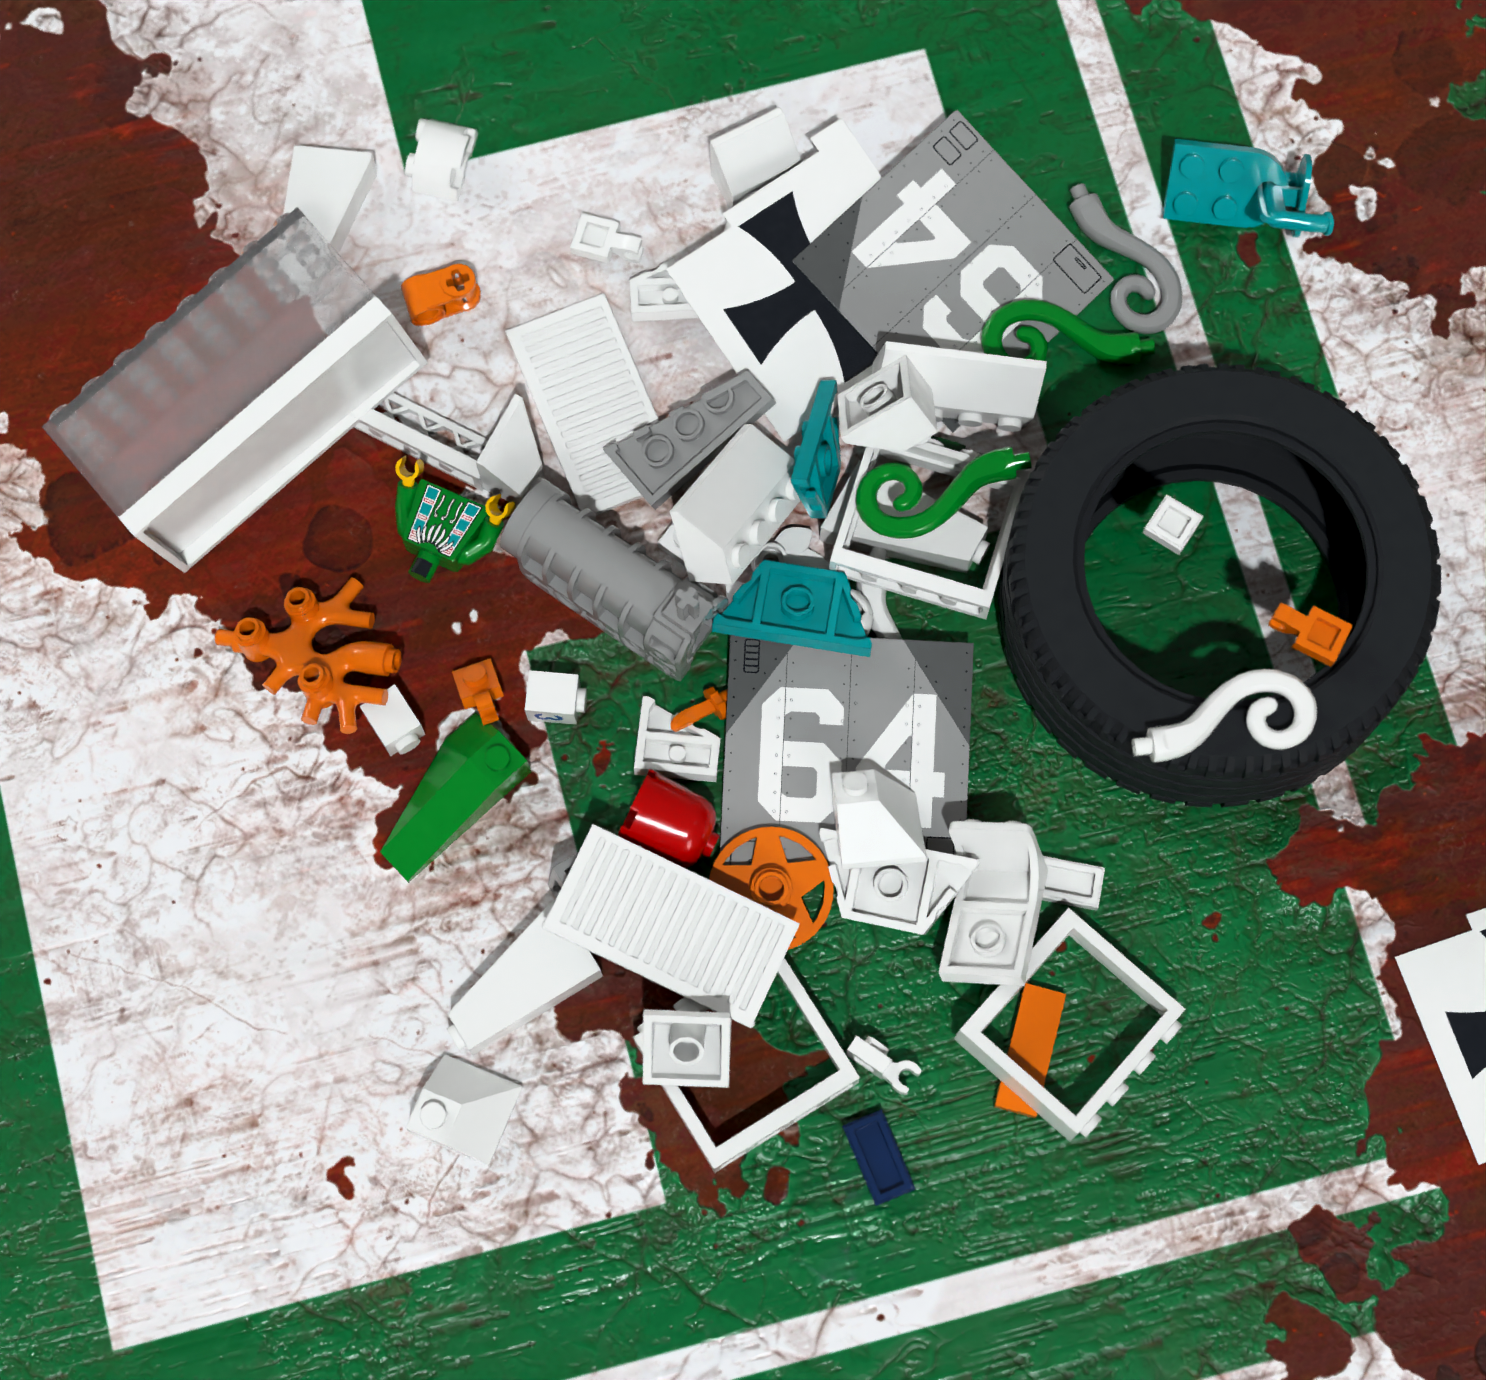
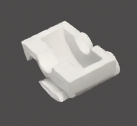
[405,118,479,202]

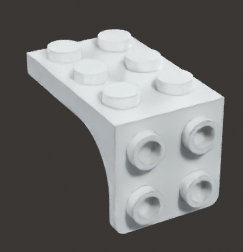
[938,819,1048,986]

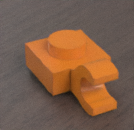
[1268,603,1353,667]
[452,658,504,726]

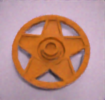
[709,827,834,950]

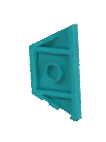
[791,380,841,518]
[712,560,872,657]

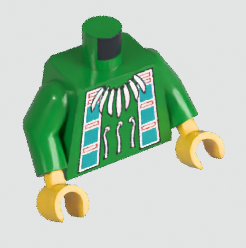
[395,455,516,583]

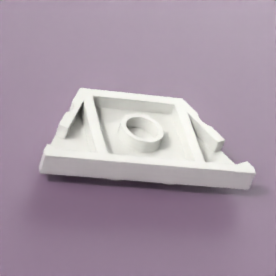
[819,828,980,935]

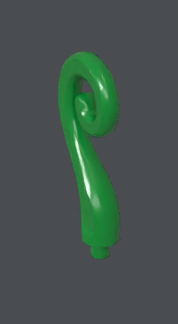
[981,300,1155,364]
[855,446,1032,539]

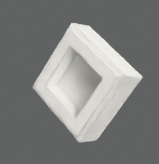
[1143,494,1203,555]

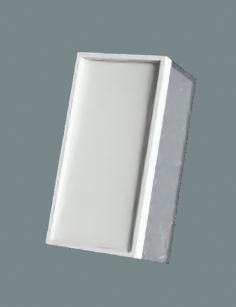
[42,207,428,573]

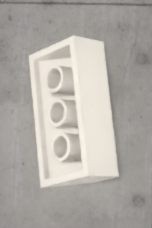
[872,341,1047,432]
[670,424,801,585]

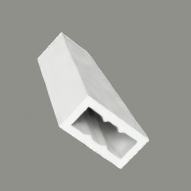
[273,145,377,297]
[820,460,990,573]
[446,900,603,1056]

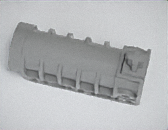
[500,480,729,681]

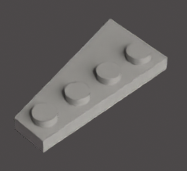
[603,370,776,510]

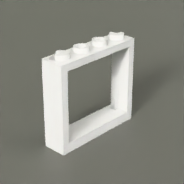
[829,438,1030,620]
[954,908,1185,1142]
[633,958,860,1173]

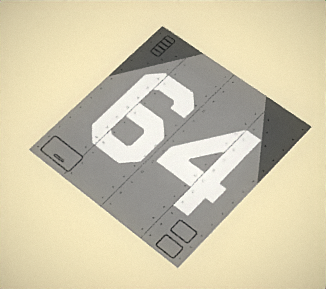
[792,109,1115,433]
[720,635,974,866]

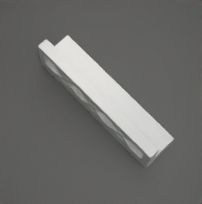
[349,393,488,491]

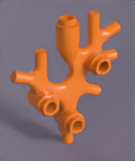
[215,577,401,734]

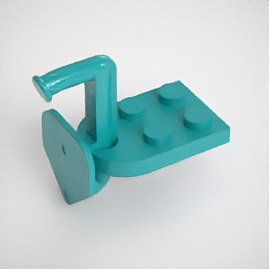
[1162,139,1334,238]

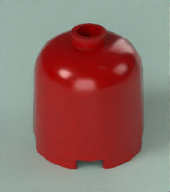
[617,769,720,869]

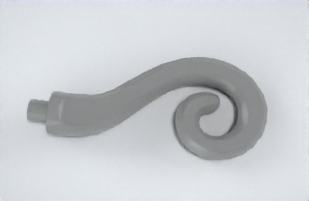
[1069,184,1182,334]

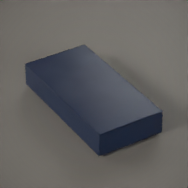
[842,1109,915,1207]

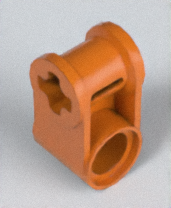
[401,263,481,326]

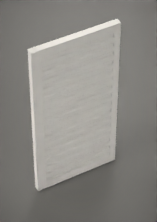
[505,293,659,516]
[542,824,800,1028]

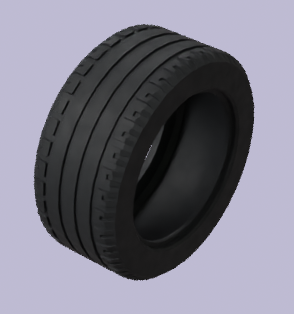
[998,363,1441,808]

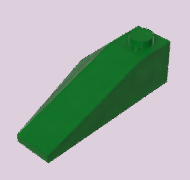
[380,712,531,883]

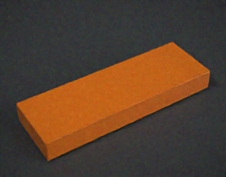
[994,983,1066,1118]

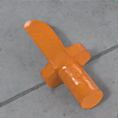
[670,687,728,732]

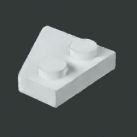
[634,696,721,782]

